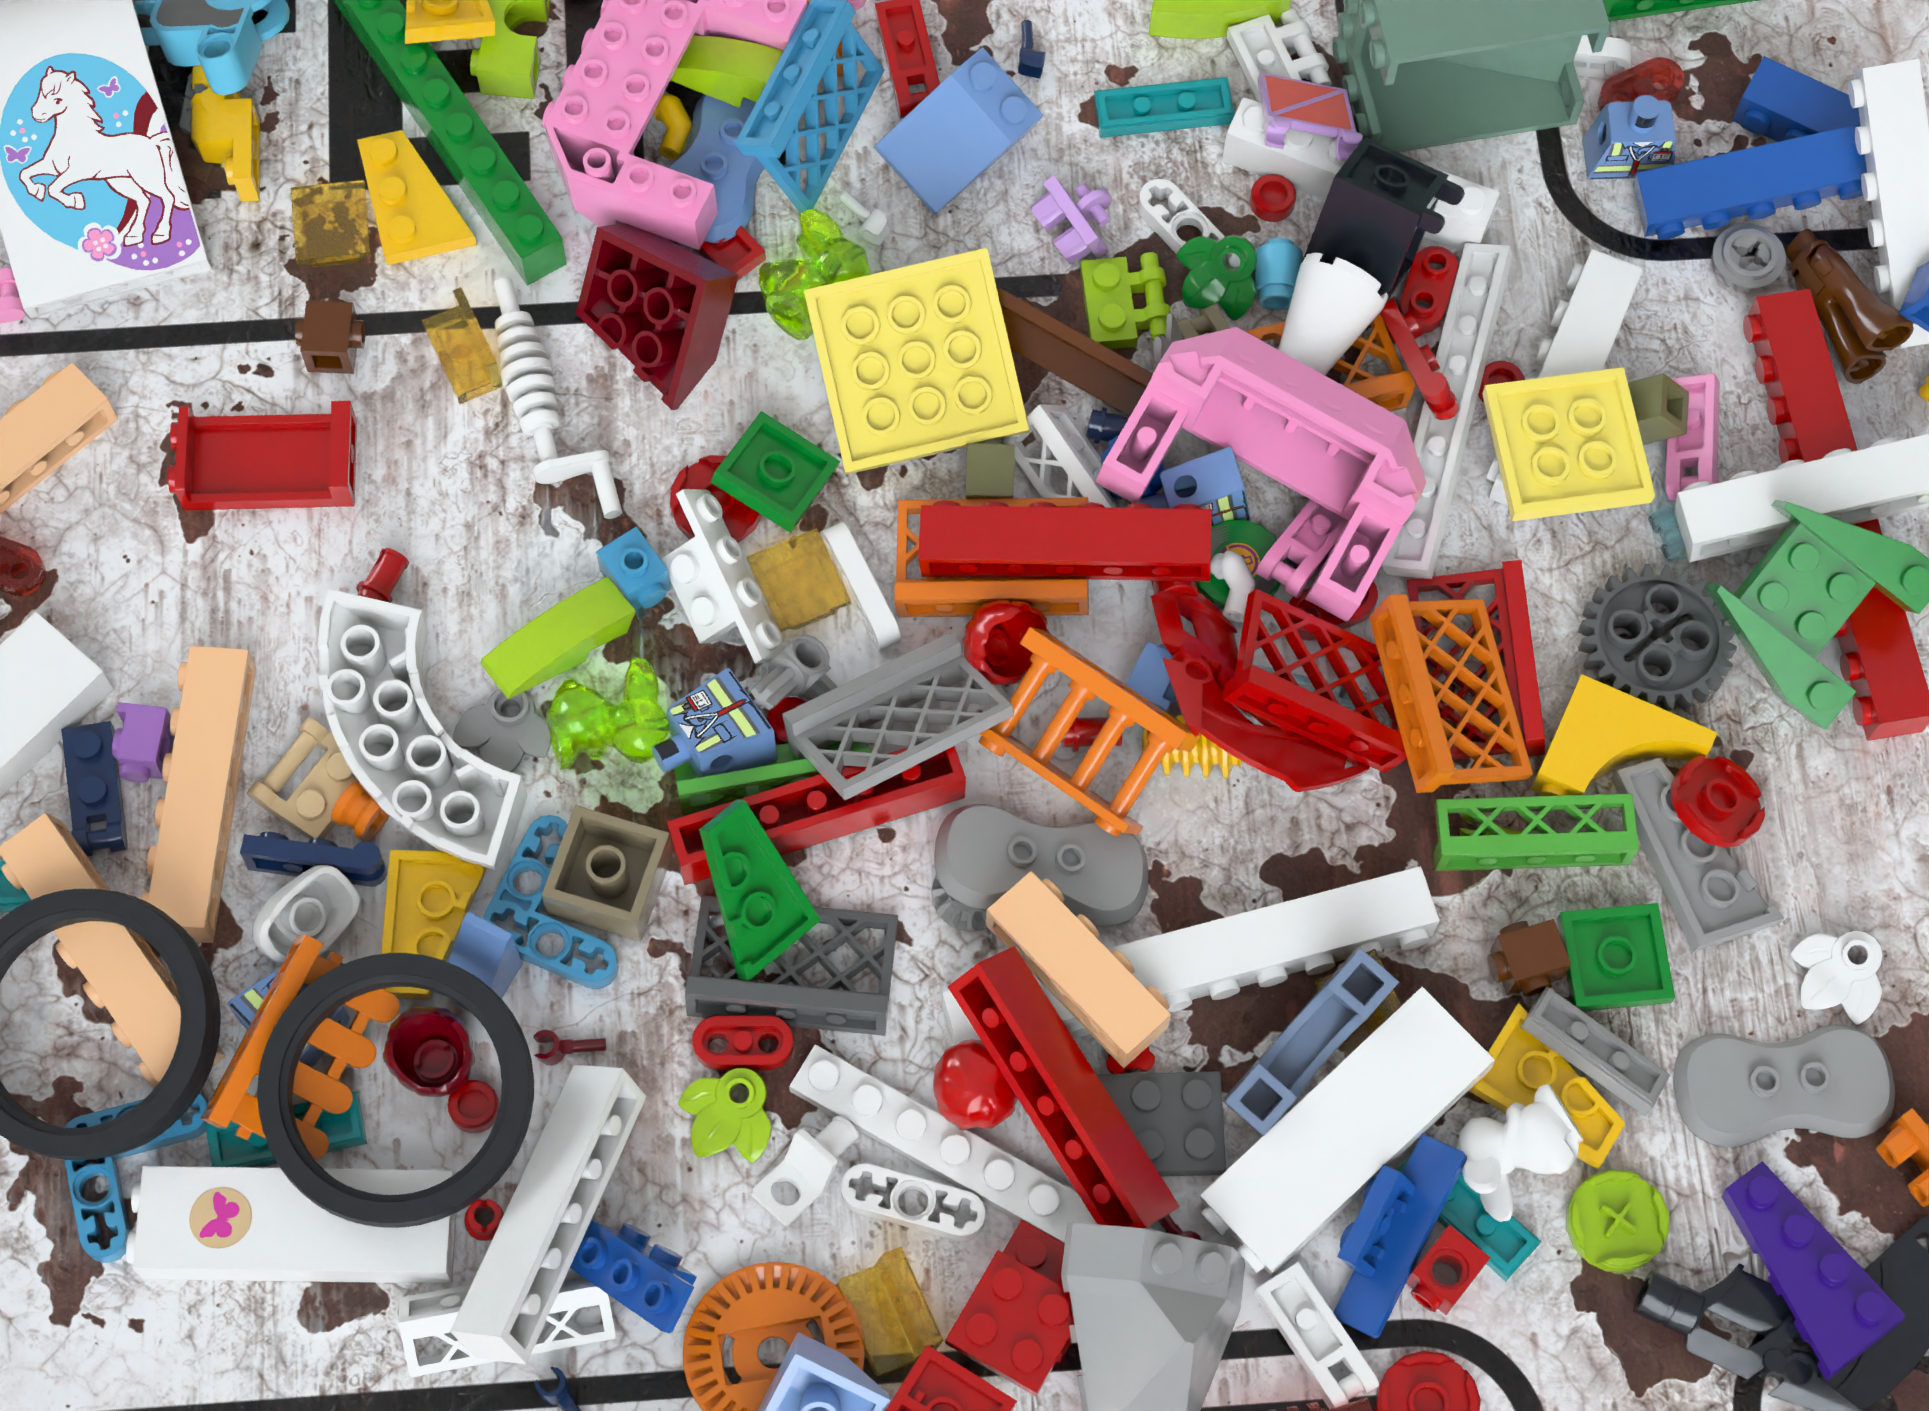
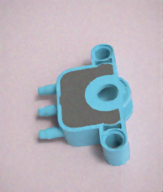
[134,0,290,95]

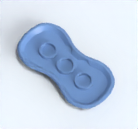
[667,94,785,243]

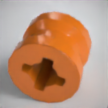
[331,780,390,842]

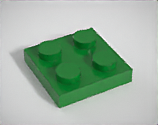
[711,411,840,533]
[1557,903,1675,1011]

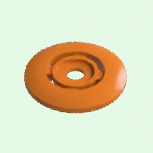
[683,1262,865,1411]

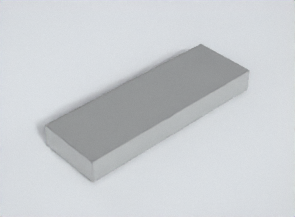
[1520,986,1670,1116]

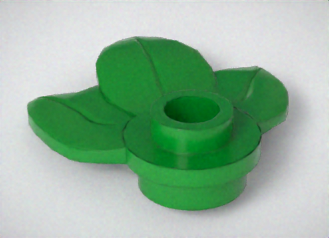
[1176,235,1257,321]

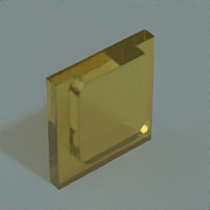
[291,180,371,267]
[747,528,851,632]

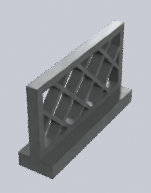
[685,896,898,1036]

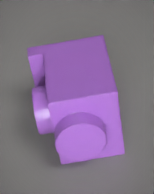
[112,702,174,783]

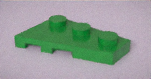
[699,799,821,982]

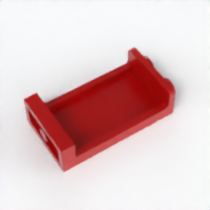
[168,401,357,511]

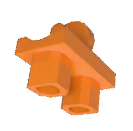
[1876,1108,1929,1207]

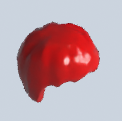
[962,599,1050,686]
[933,1039,1018,1130]

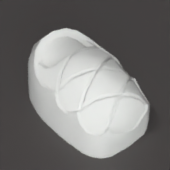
[252,865,360,963]

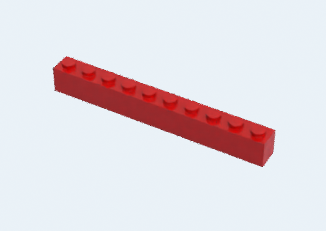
[1743,289,1929,741]

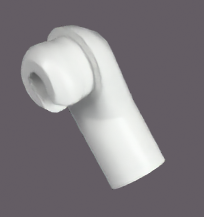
[1211,551,1255,622]

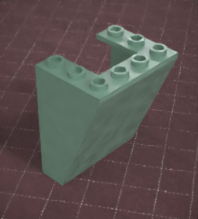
[1332,0,1610,152]

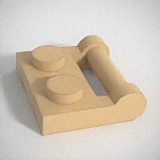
[247,717,358,839]

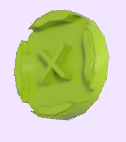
[1566,1169,1669,1273]

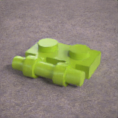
[1080,252,1171,349]

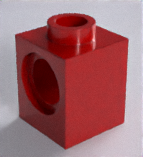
[1406,1225,1491,1315]

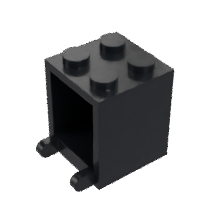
[1302,137,1465,304]

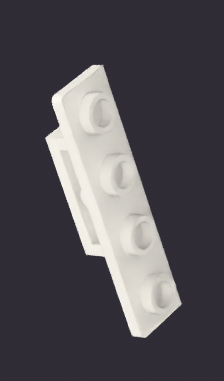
[661,489,784,664]

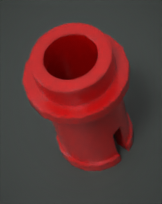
[356,548,409,603]
[1062,717,1122,752]
[464,1198,504,1241]

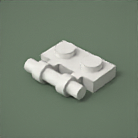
[1227,9,1332,104]

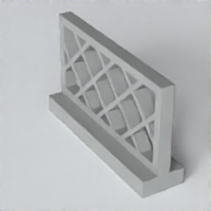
[782,633,1014,800]

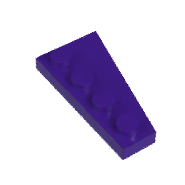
[1721,1161,1906,1381]

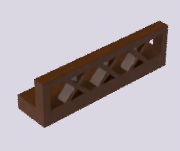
[997,288,1153,417]

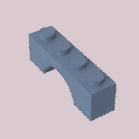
[1222,948,1399,1136]

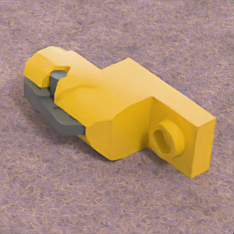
[179,65,260,202]

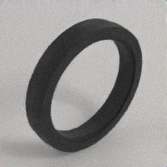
[0,889,221,1160]
[257,953,534,1228]

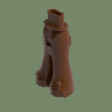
[1785,229,1914,384]

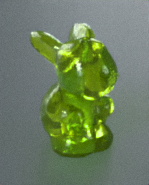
[759,209,871,340]
[546,657,670,770]

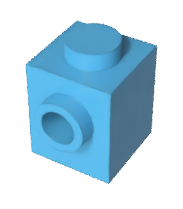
[596,527,671,611]

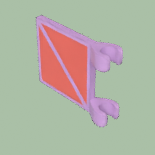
[1258,72,1362,162]

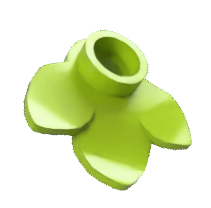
[678,1068,772,1163]

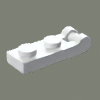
[1254,1262,1379,1411]

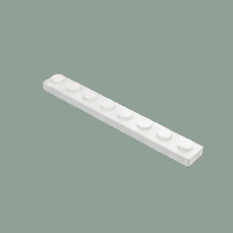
[1382,243,1513,579]
[789,1044,1097,1244]

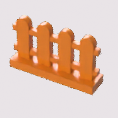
[200,934,400,1160]

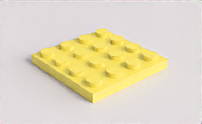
[804,248,1030,475]

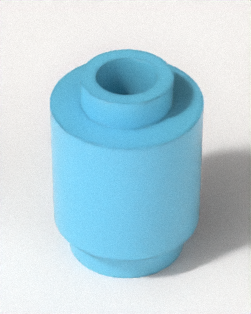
[1255,238,1303,310]

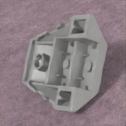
[1061,1222,1245,1411]

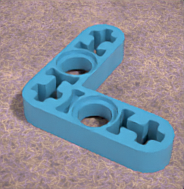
[483,815,619,989]
[64,1093,209,1263]

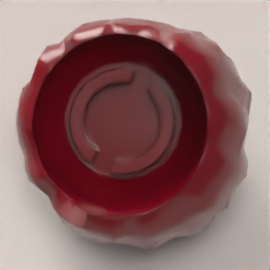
[383,1006,475,1097]

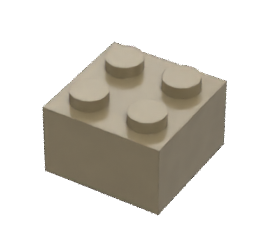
[542,805,673,942]

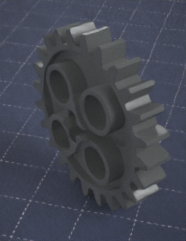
[1578,564,1737,712]

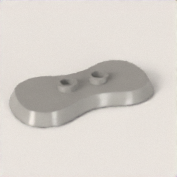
[934,804,1149,926]
[1673,1024,1895,1148]

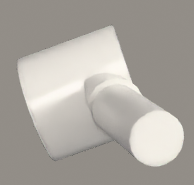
[840,192,890,246]

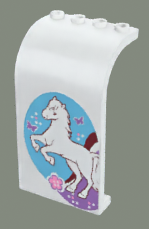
[0,0,212,318]

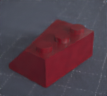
[576,223,739,410]

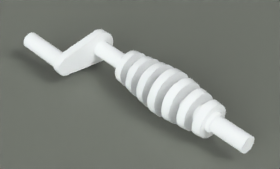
[494,277,622,519]

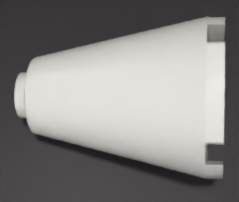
[1278,253,1388,375]

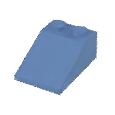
[873,47,1044,215]

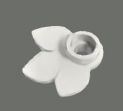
[1791,931,1883,1025]

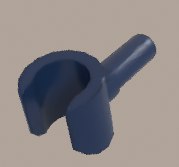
[1018,20,1046,79]
[535,1367,581,1411]

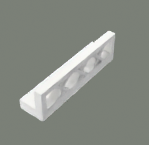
[1003,404,1129,587]
[398,1268,617,1377]

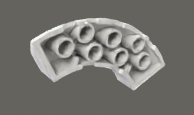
[317,589,527,870]

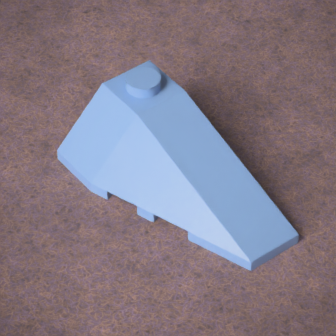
[758,1332,891,1411]

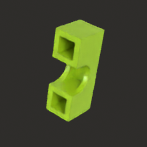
[470,0,551,99]

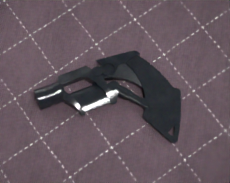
[1633,1217,1929,1411]

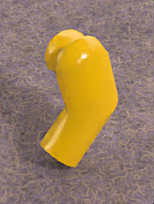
[652,93,692,160]

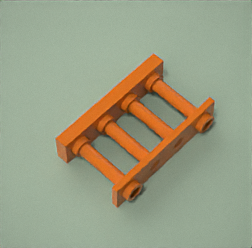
[978,627,1201,837]

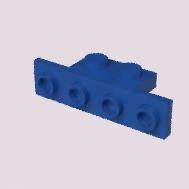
[1333,1134,1467,1338]
[570,1218,697,1333]

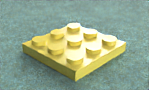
[1482,367,1655,521]

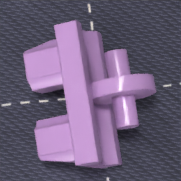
[1030,175,1112,264]

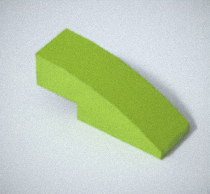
[1149,0,1291,39]
[670,35,783,108]
[480,576,636,699]

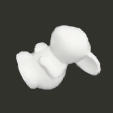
[1455,1083,1583,1222]

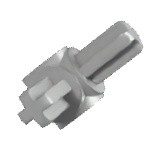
[751,634,837,710]

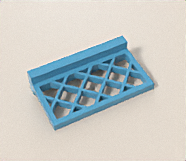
[735,0,885,214]

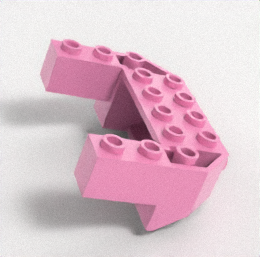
[542,0,808,250]
[1095,327,1426,622]

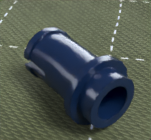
[1086,407,1129,444]

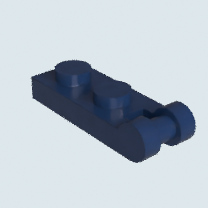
[61,721,128,857]
[240,832,387,887]

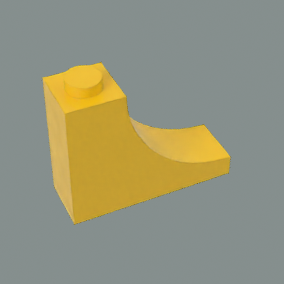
[1530,674,1718,796]

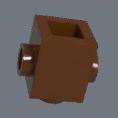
[295,298,366,374]
[1487,919,1571,997]

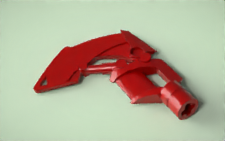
[1150,580,1370,792]

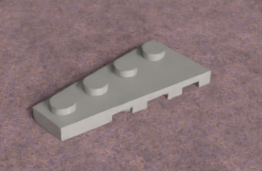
[1611,758,1784,952]

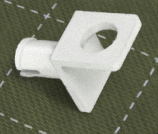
[751,1116,859,1226]

